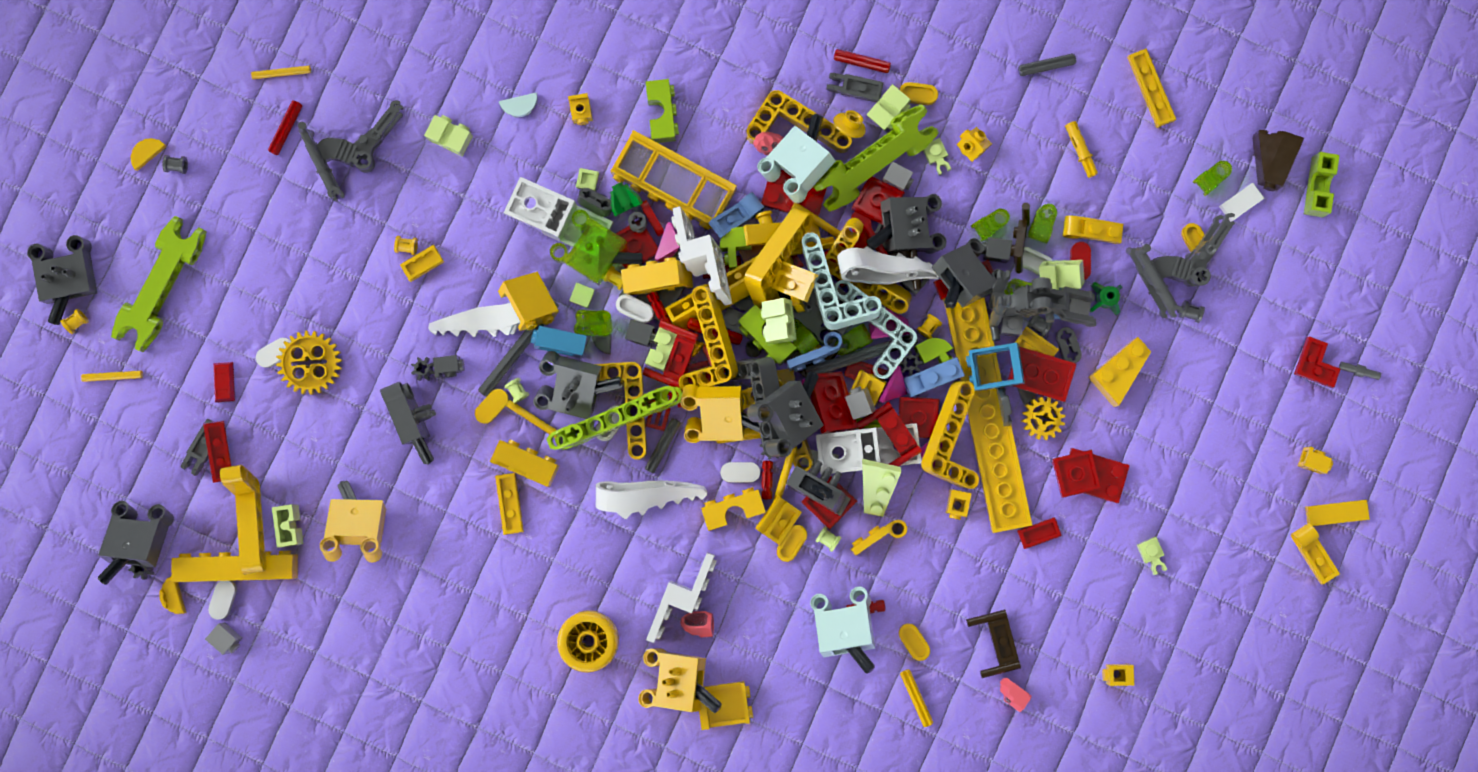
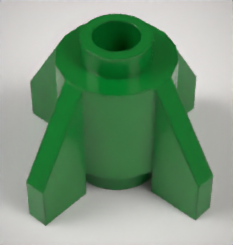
[610,182,643,216]
[1090,282,1122,315]

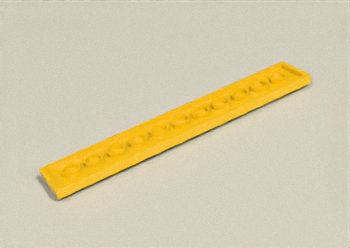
[943,297,1032,533]

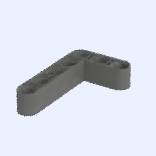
[725,357,780,458]

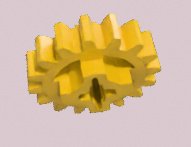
[1021,397,1066,440]

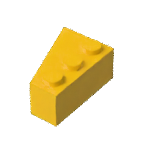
[621,257,693,295]
[1088,337,1151,407]
[490,439,560,487]

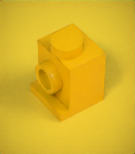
[568,93,593,125]
[1298,447,1333,474]
[945,489,972,520]
[1102,663,1134,686]

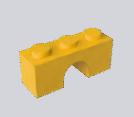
[701,487,766,531]

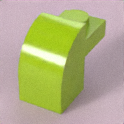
[720,227,752,271]
[914,338,953,365]

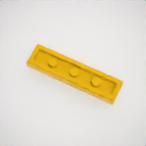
[1127,48,1177,128]
[743,222,821,246]

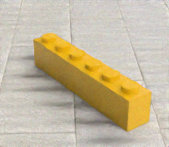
[665,256,777,330]
[171,551,298,582]

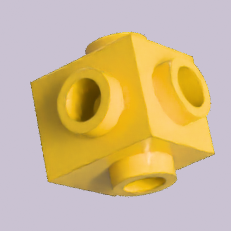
[956,127,992,162]

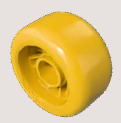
[557,610,619,673]

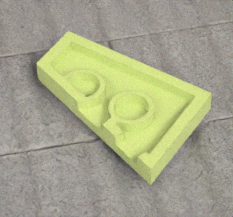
[862,459,901,517]

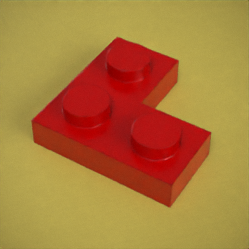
[1294,336,1341,388]

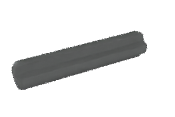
[1018,53,1076,76]
[645,418,681,473]

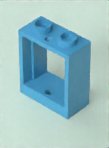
[530,326,587,358]
[966,342,1025,391]

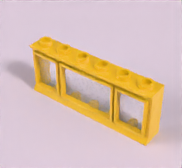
[610,130,737,230]

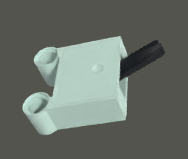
[757,114,836,203]
[810,587,875,674]

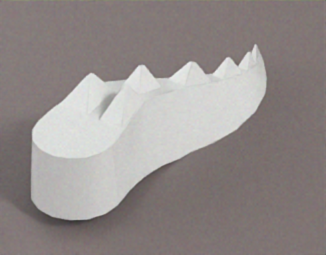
[837,246,939,285]
[428,303,520,337]
[596,481,707,519]

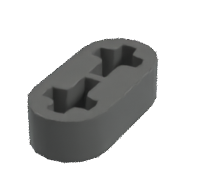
[577,188,612,217]
[1056,327,1082,363]

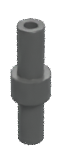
[1339,361,1381,380]

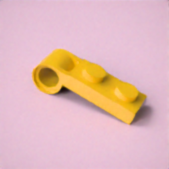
[1063,215,1123,244]
[850,520,907,556]
[1291,523,1340,584]

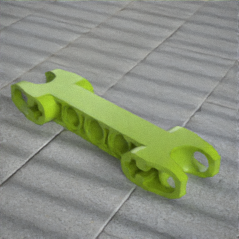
[813,104,939,212]
[111,216,207,352]
[547,386,682,450]

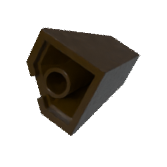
[1252,130,1304,191]

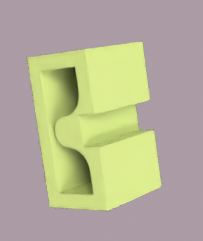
[867,84,911,131]
[424,115,473,157]
[1039,260,1085,290]
[761,298,796,344]
[645,327,677,372]
[272,504,304,548]

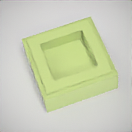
[576,168,599,192]
[569,283,595,308]

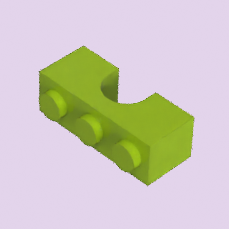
[645,79,679,143]
[1303,152,1340,218]
[738,304,797,366]

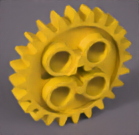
[276,330,343,395]

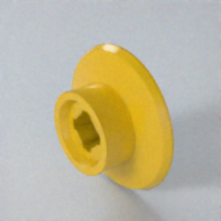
[833,110,866,138]

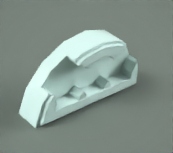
[499,92,538,118]

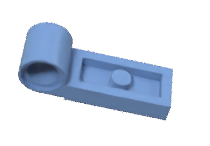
[709,192,765,239]
[787,332,842,372]
[904,357,965,397]

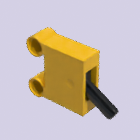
[680,384,760,443]

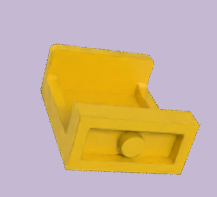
[498,271,559,331]
[699,681,753,730]

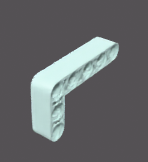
[802,233,882,330]
[834,280,917,379]

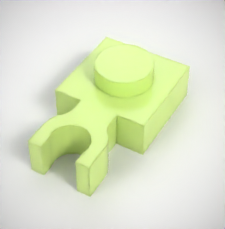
[923,138,951,175]
[1136,537,1167,575]

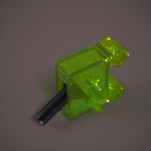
[550,210,643,286]

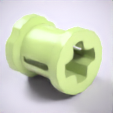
[504,378,530,404]
[815,526,842,552]

